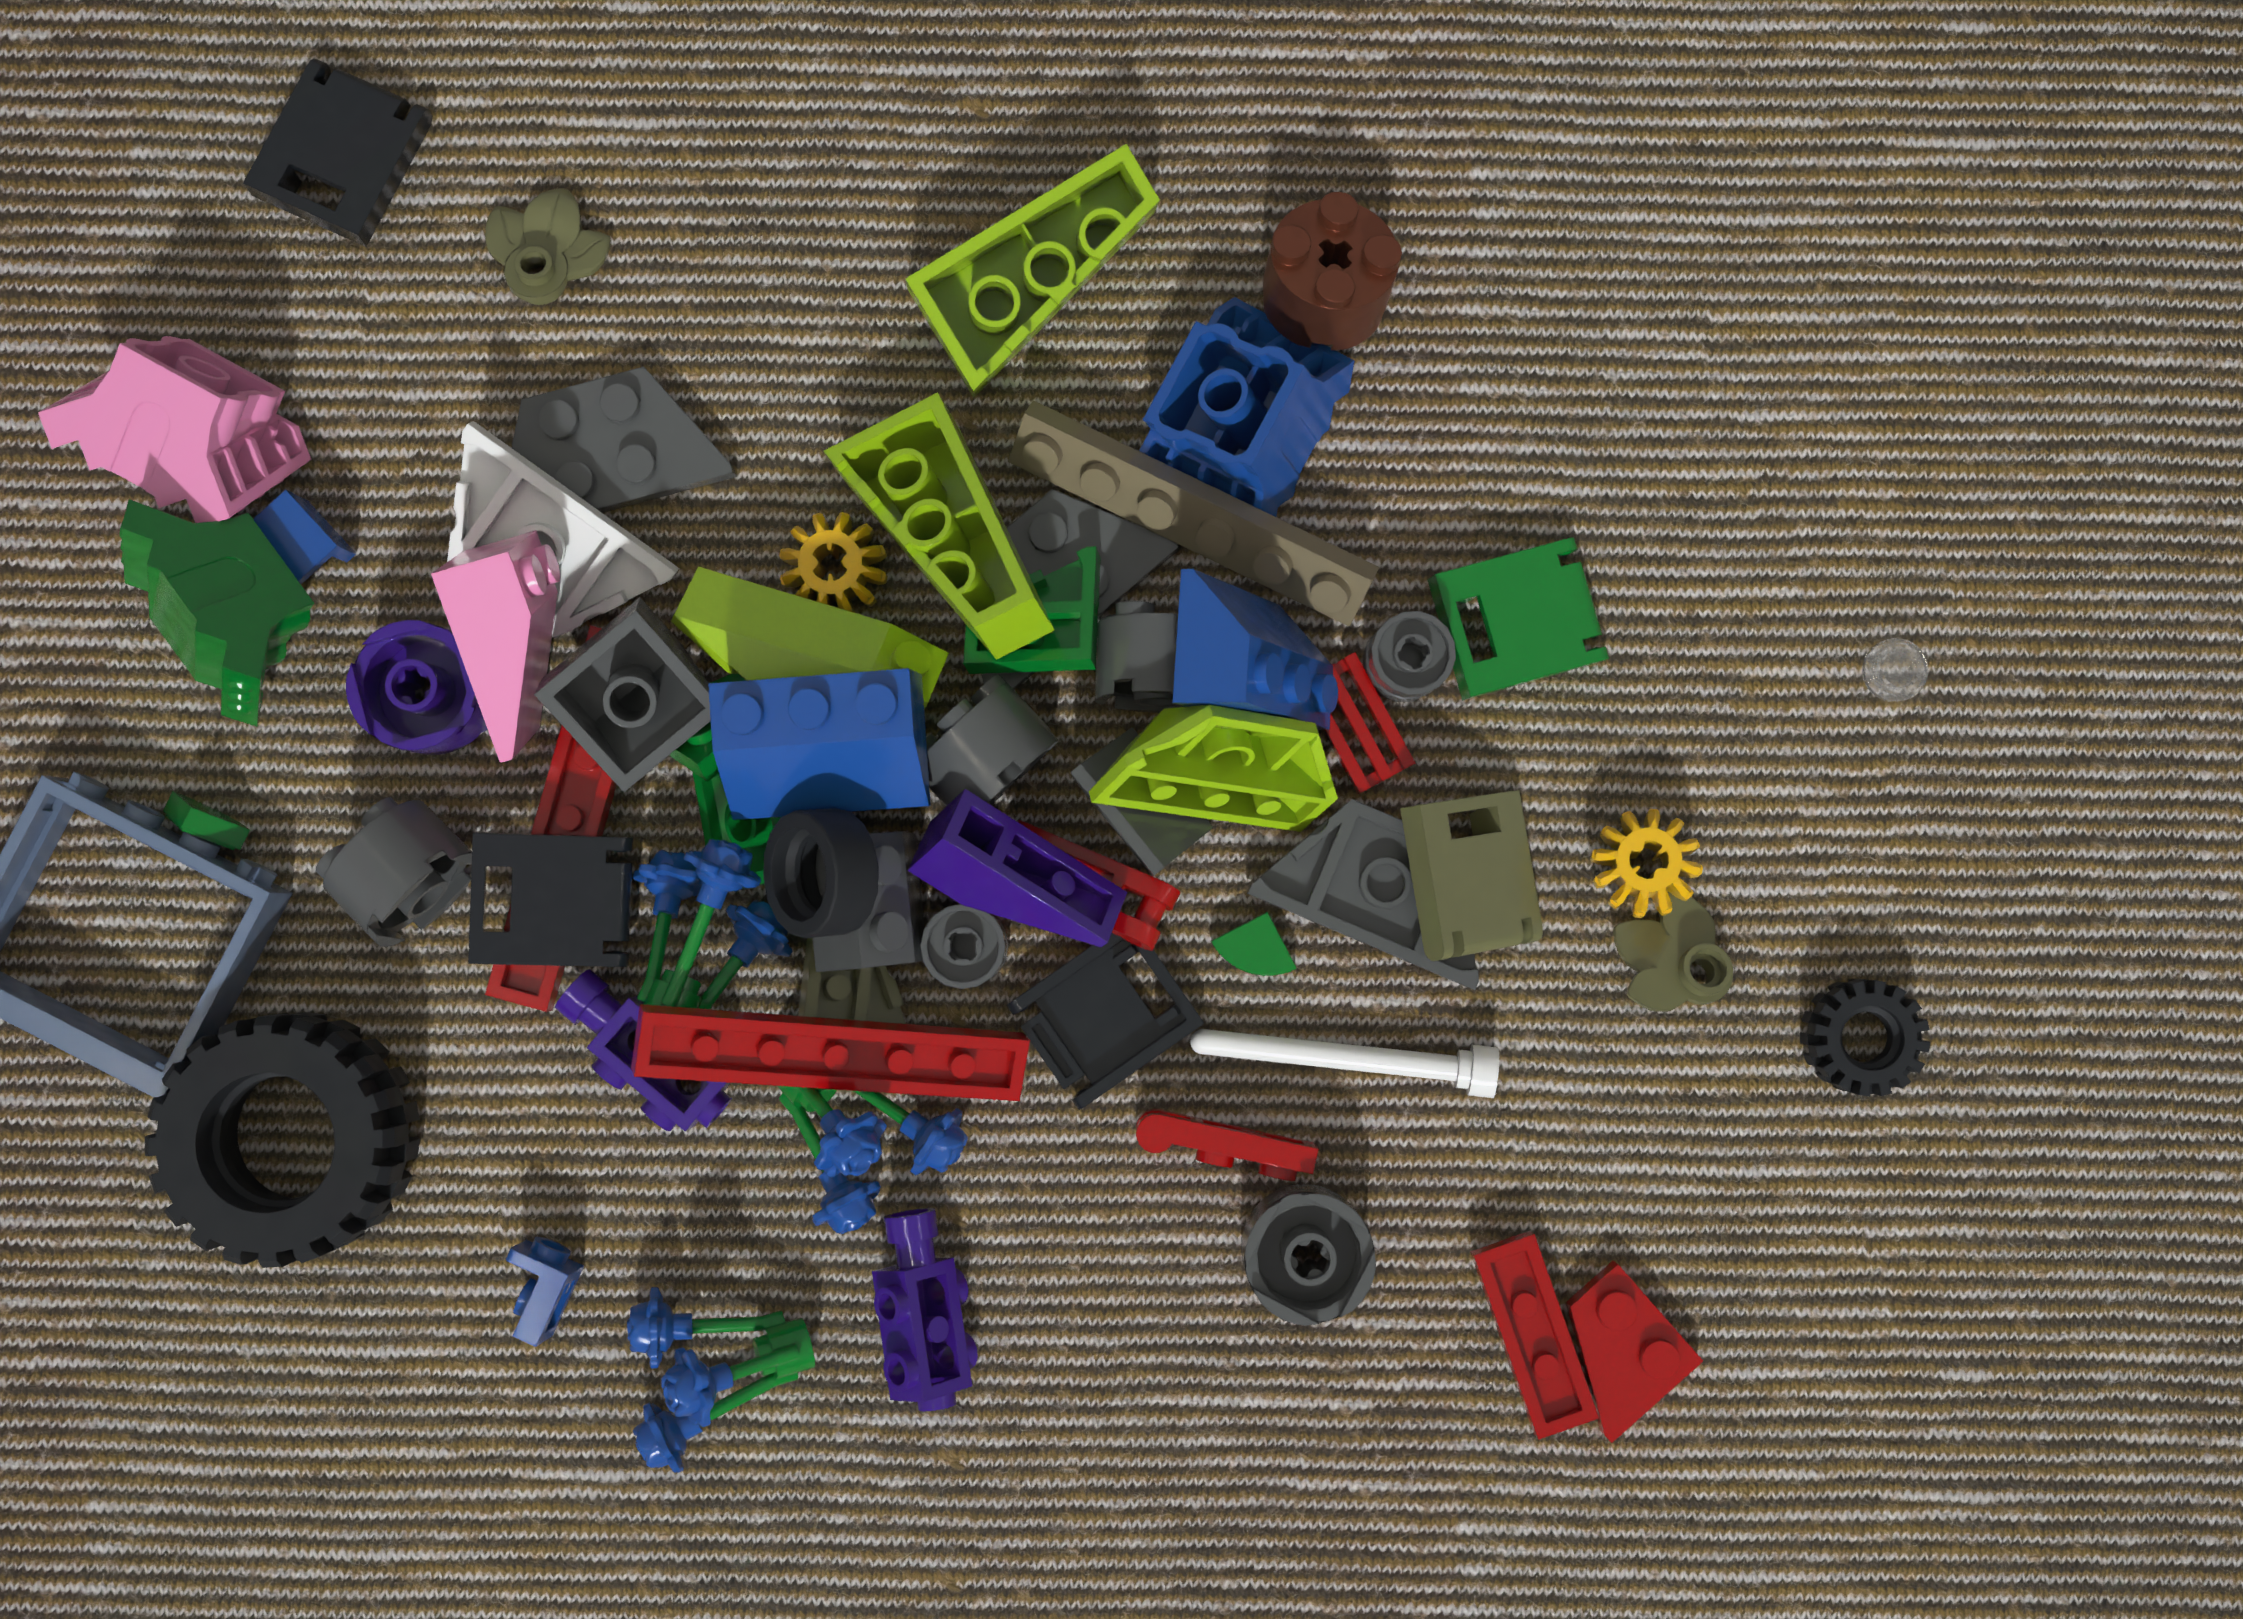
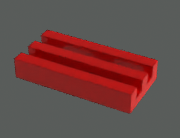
[1323,652,1416,794]

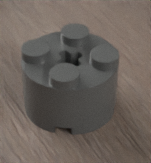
[1095,601,1185,713]
[926,673,1058,806]
[316,797,472,947]
[1241,1184,1376,1326]

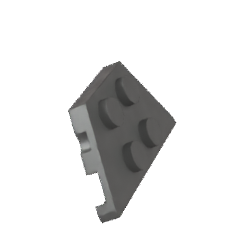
[511,367,737,513]
[981,489,1179,690]
[1246,799,1479,990]

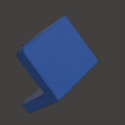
[253,489,356,584]

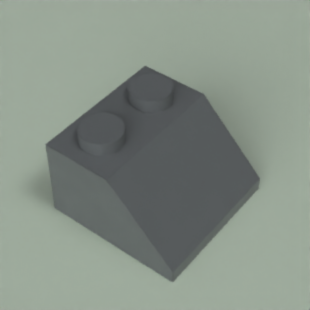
[534,597,711,792]
[1071,728,1214,876]
[813,831,925,972]

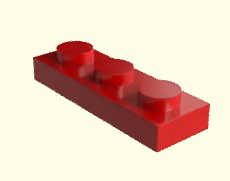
[1470,1231,1599,1440]

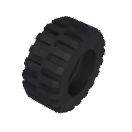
[145,1012,420,1268]

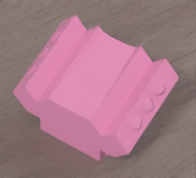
[38,336,312,523]

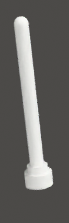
[1190,1029,1499,1098]

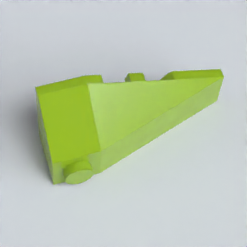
[671,566,949,709]

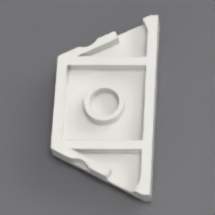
[447,421,680,638]

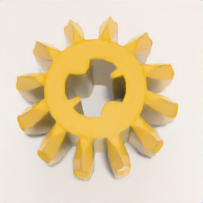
[779,512,888,613]
[1590,808,1703,918]

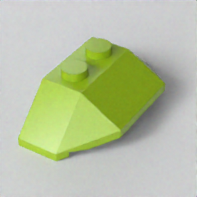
[1089,705,1338,832]

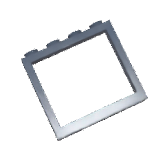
[0,772,293,1097]

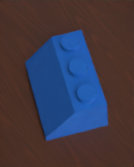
[1172,569,1338,730]
[708,668,931,820]

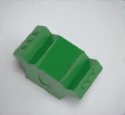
[120,499,315,726]

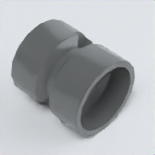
[1362,611,1456,702]
[920,904,1010,989]

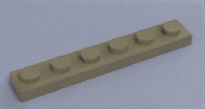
[1008,400,1379,627]

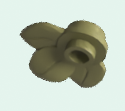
[485,188,611,305]
[1613,892,1733,1012]

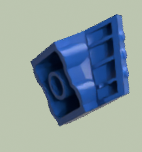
[1139,297,1355,517]

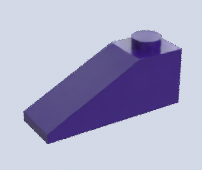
[907,789,1127,947]

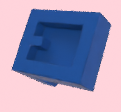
[506,1237,584,1347]

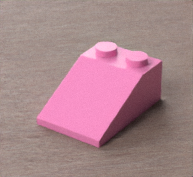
[431,531,560,763]

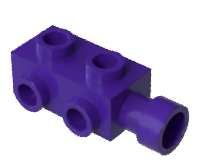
[555,969,732,1131]
[872,1208,978,1411]

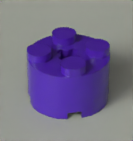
[346,620,487,755]

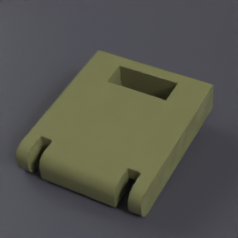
[1400,790,1543,961]

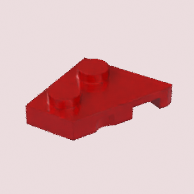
[1566,1260,1703,1443]

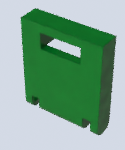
[1427,537,1610,701]

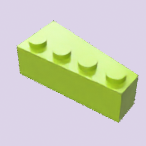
[905,144,1160,398]
[824,392,1055,660]

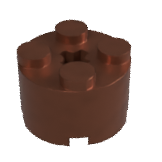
[1262,192,1402,350]

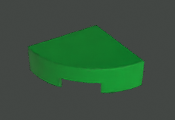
[163,791,250,850]
[1210,912,1297,976]

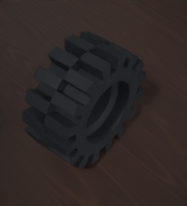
[1800,979,1930,1097]

